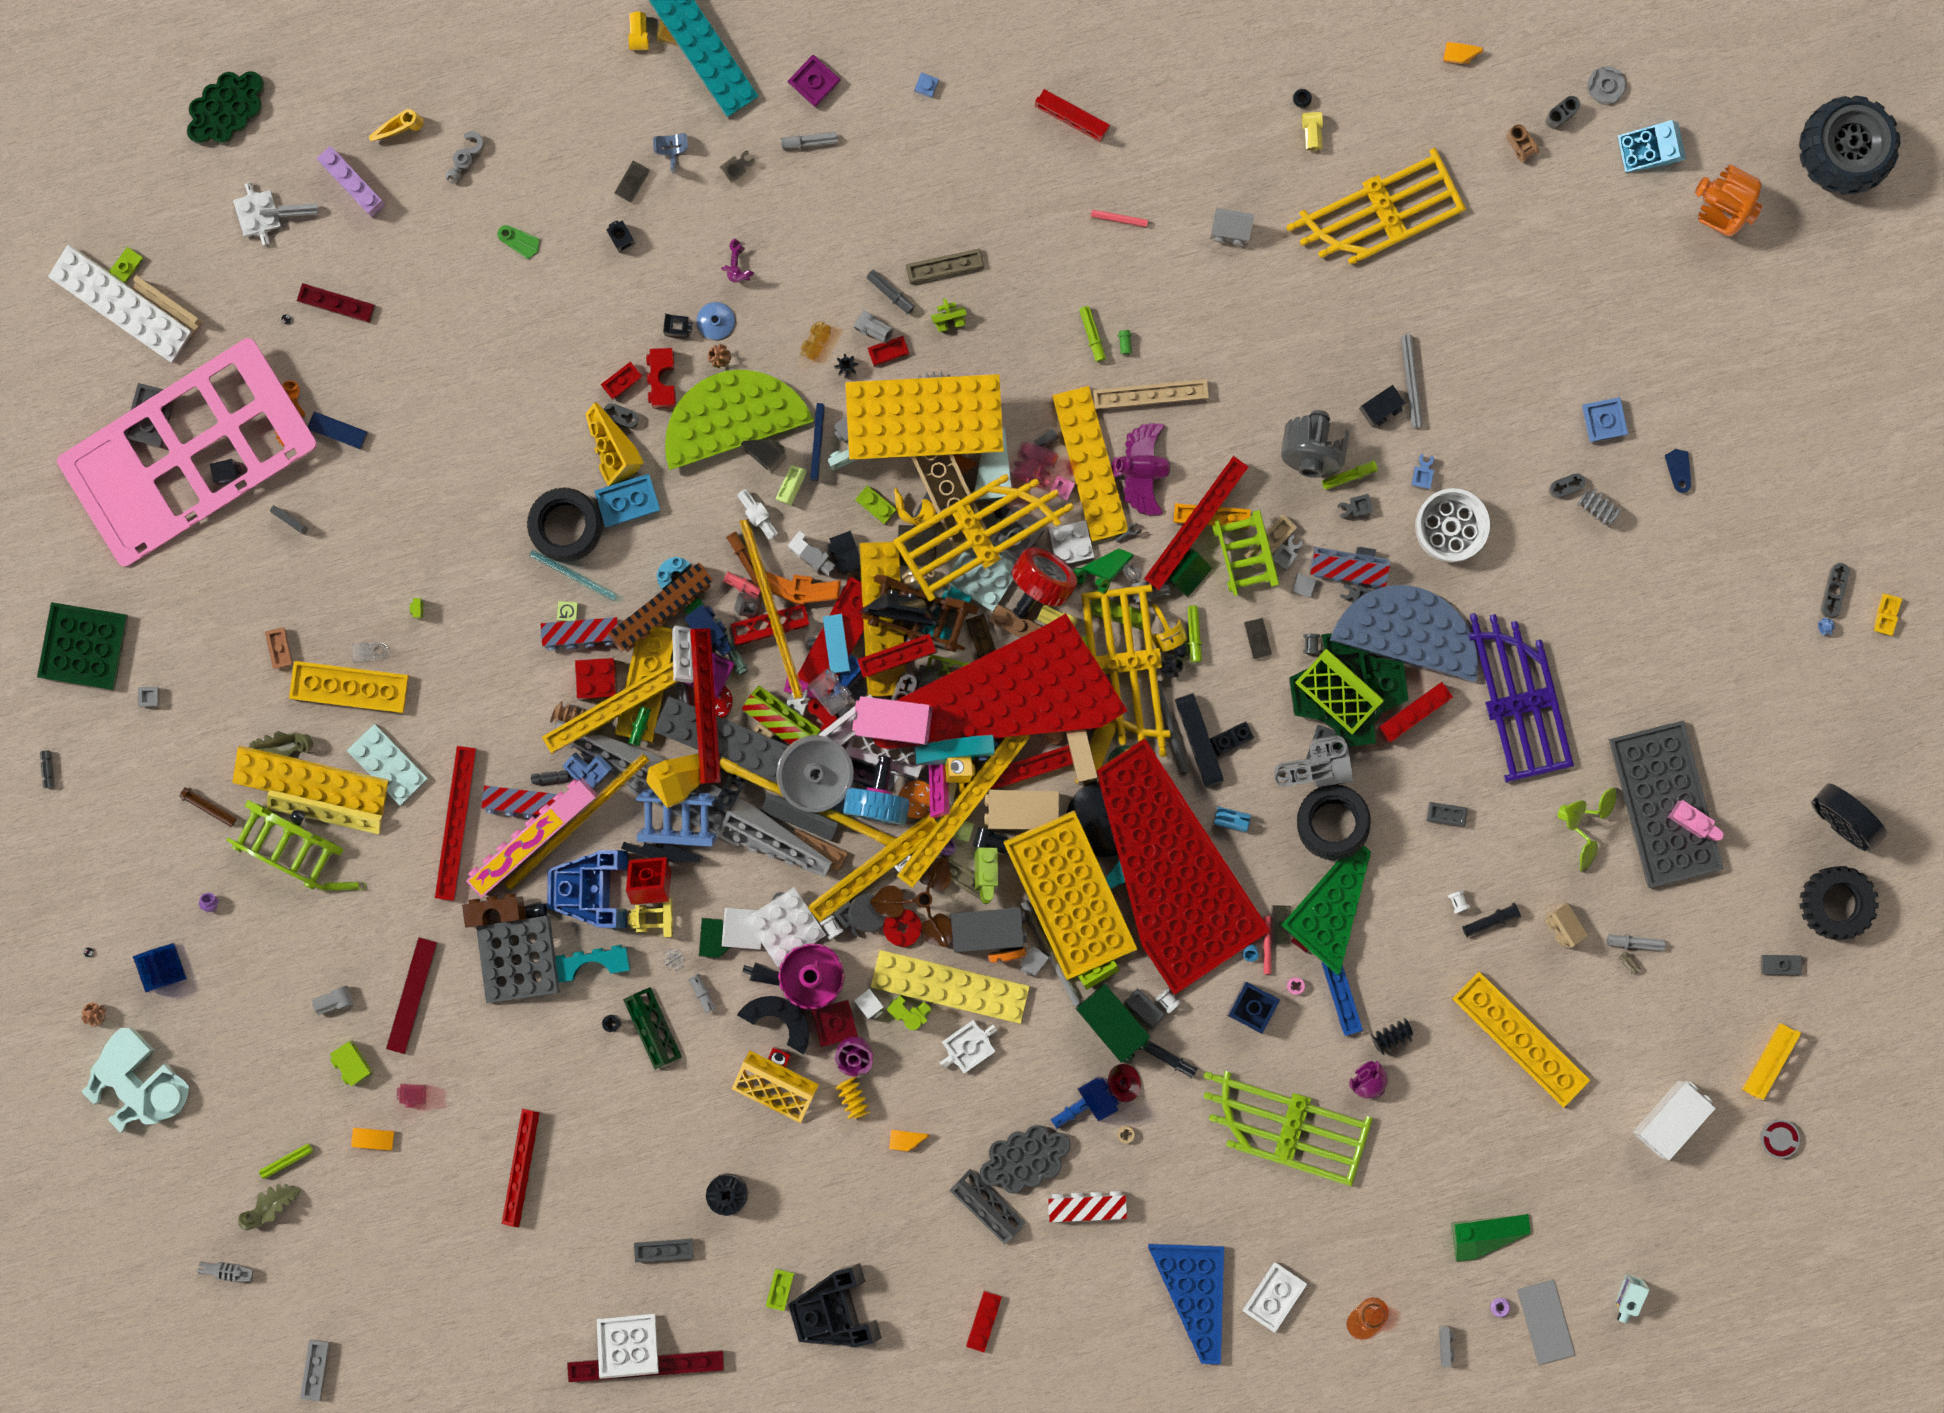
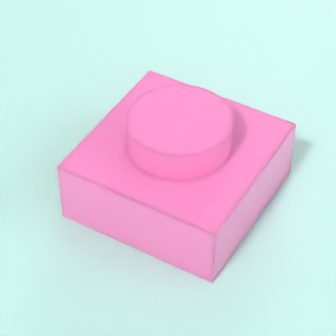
[1050,476,1075,501]

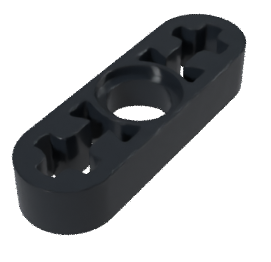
[716,774,747,811]

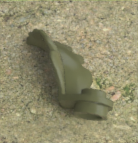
[248,731,313,757]
[238,1184,301,1231]

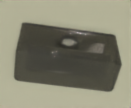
[1271,905,1291,944]

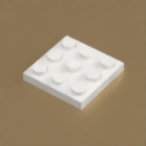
[746,887,826,967]
[597,1314,659,1379]

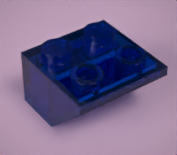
[133,943,187,993]
[1077,1076,1119,1122]

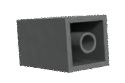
[951,908,1027,952]

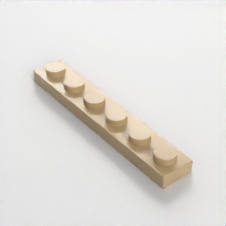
[1093,379,1209,410]

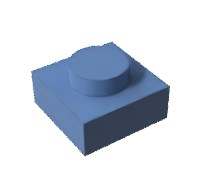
[914,72,939,98]

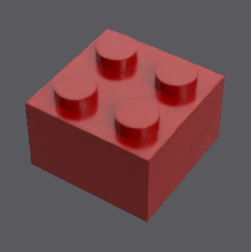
[575,658,617,700]
[626,857,672,905]

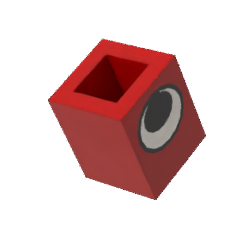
[768,1047,791,1068]

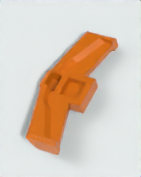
[765,571,841,605]

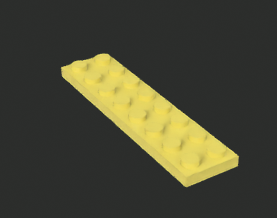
[871,950,1030,1024]

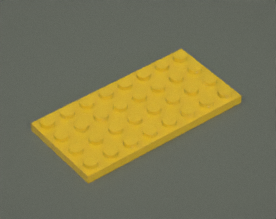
[845,374,1004,460]
[1004,810,1137,980]

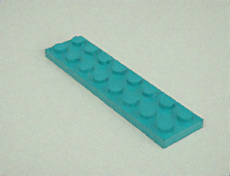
[648,0,759,118]

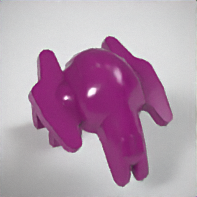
[721,238,754,283]

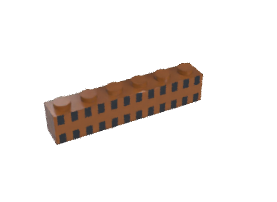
[607,562,713,653]

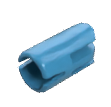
[1214,806,1251,833]

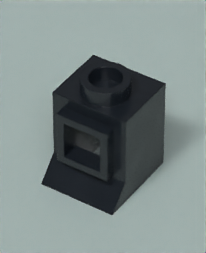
[663,313,692,338]

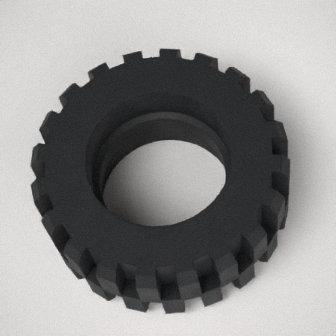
[1799,866,1879,940]

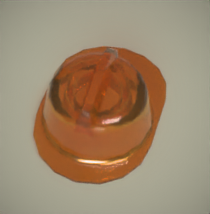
[1346,1297,1389,1340]

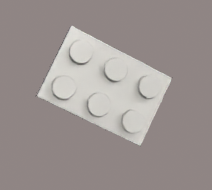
[1242,1262,1307,1333]

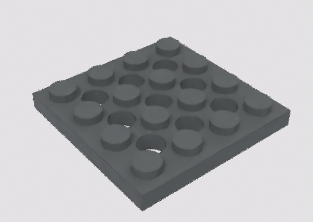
[476,916,560,1003]

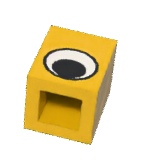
[945,757,975,783]

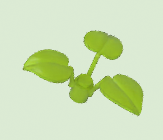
[1557,787,1616,872]

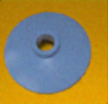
[697,302,735,340]

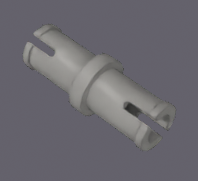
[688,974,716,1014]

